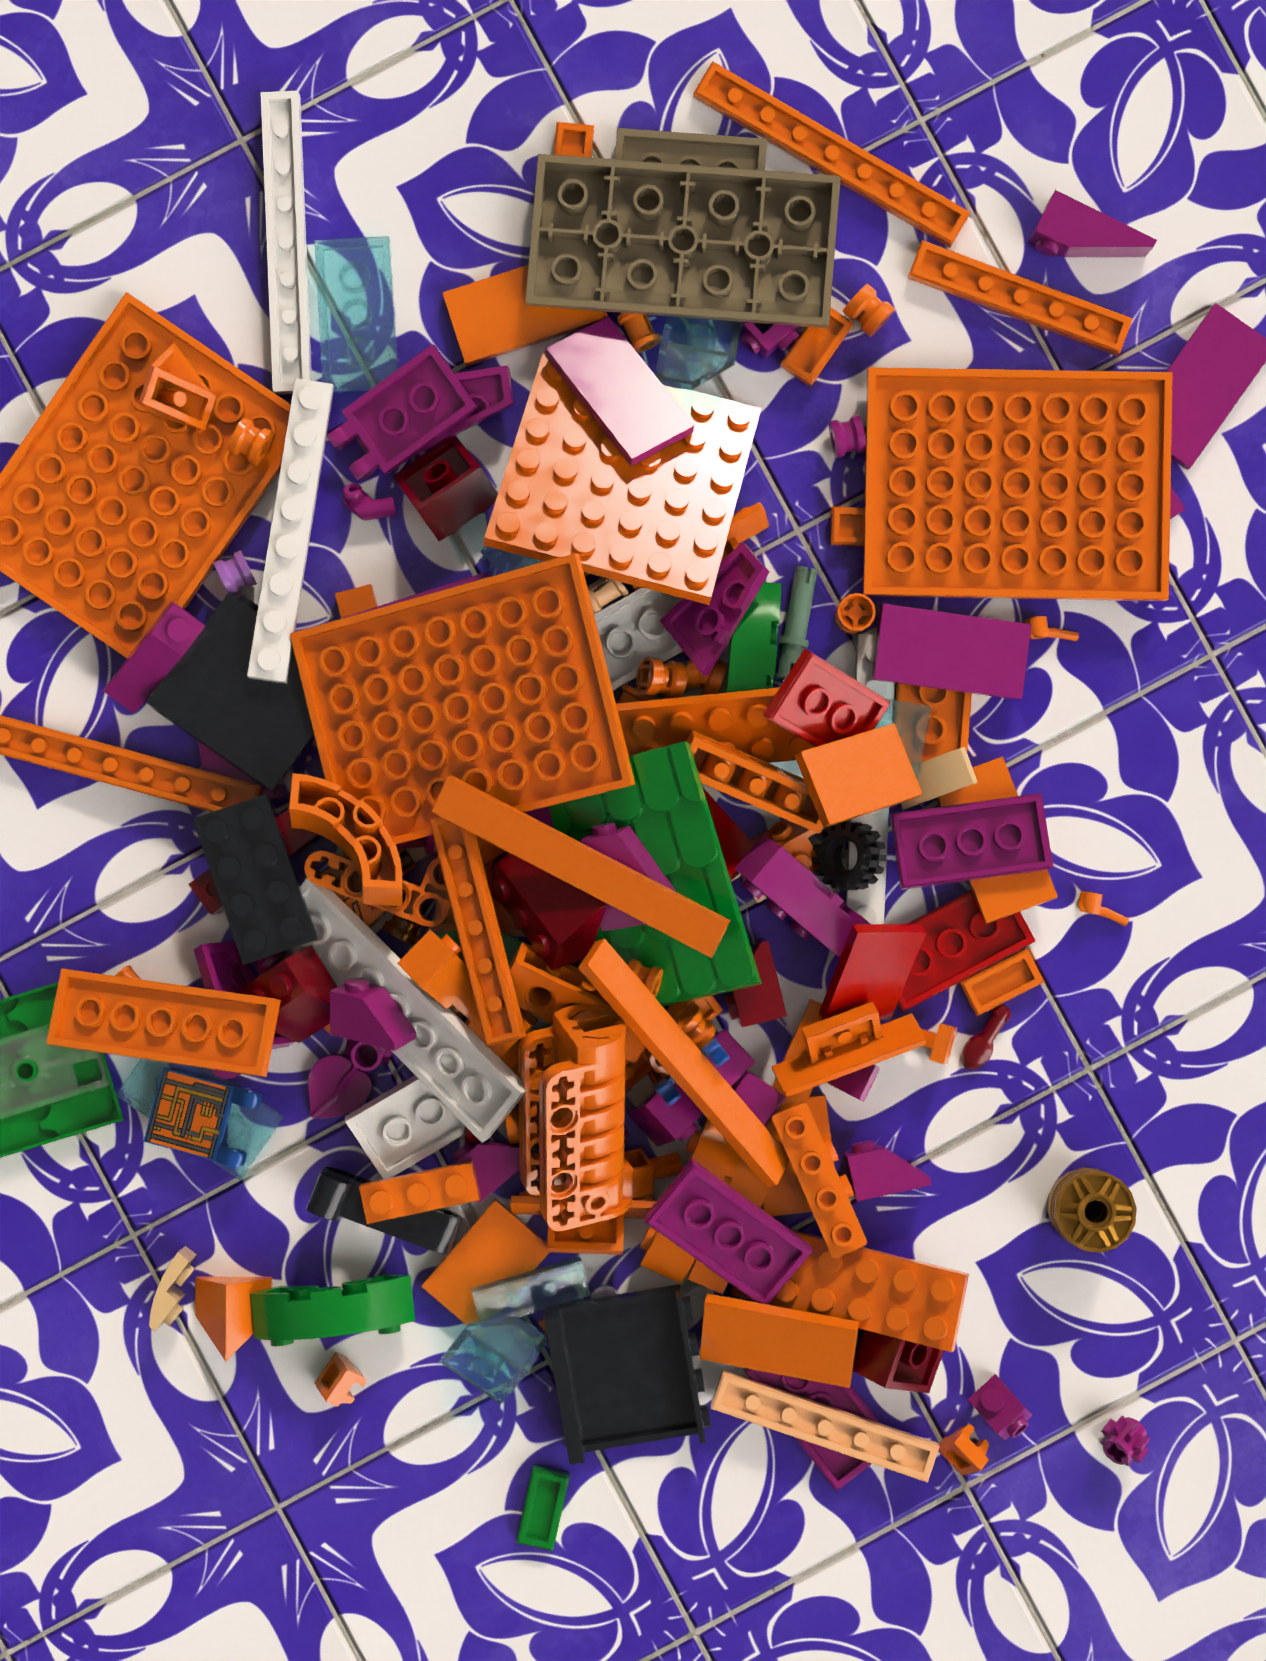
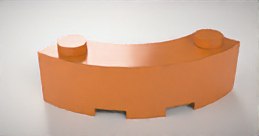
[289,773,403,906]
[397,930,538,1069]
[640,1119,741,1284]

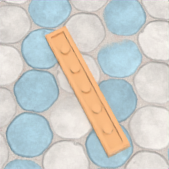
[710,1370,940,1483]

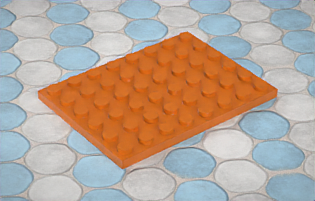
[0,292,291,658]
[863,367,1173,601]
[290,553,636,857]

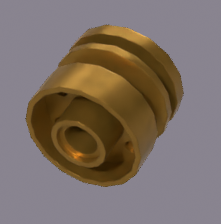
[1047,1167,1137,1253]

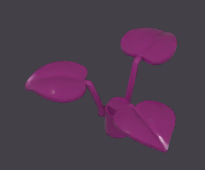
[308,1041,393,1118]

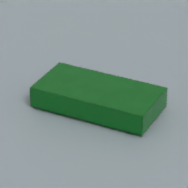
[516,1465,570,1551]

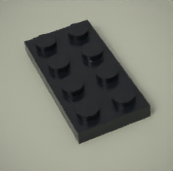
[193,794,318,965]

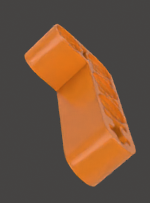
[304,850,452,927]

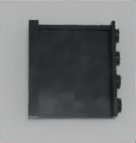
[147,593,315,795]
[544,1284,711,1465]

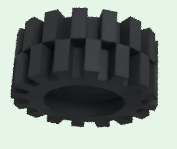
[812,821,887,890]

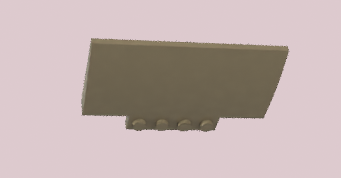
[525,128,841,328]

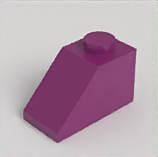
[330,978,416,1051]
[452,1140,538,1204]
[844,1140,932,1201]

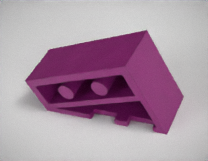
[734,834,870,958]
[627,1029,756,1147]

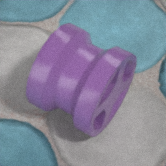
[213,550,257,595]

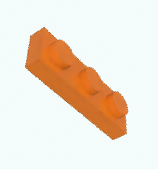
[359,1160,481,1224]

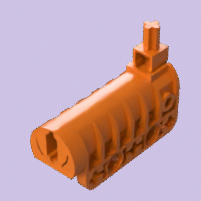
[518,1004,683,1231]

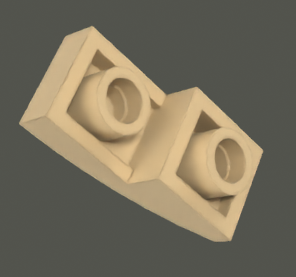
[901,747,978,810]
[149,1246,197,1331]

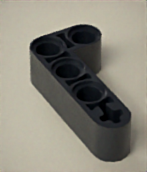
[306,1166,463,1255]

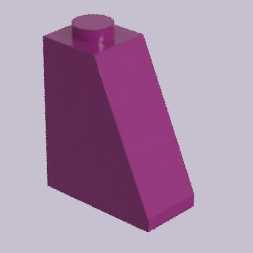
[581,822,678,931]

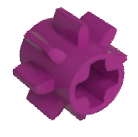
[1100,1416,1150,1466]

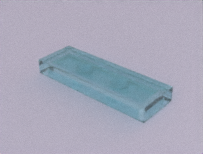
[471,1256,590,1328]

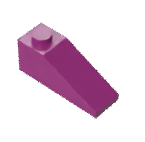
[1029,190,1157,257]
[103,600,205,713]

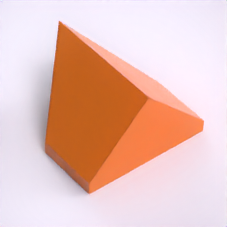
[138,343,217,431]
[195,1276,272,1362]

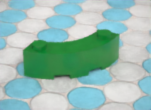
[725,582,781,693]
[250,1274,415,1346]

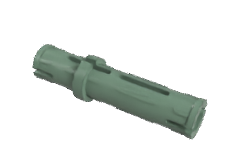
[775,566,818,680]

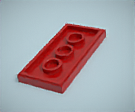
[897,889,1036,1012]

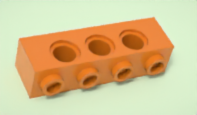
[687,730,823,834]
[509,941,646,1063]

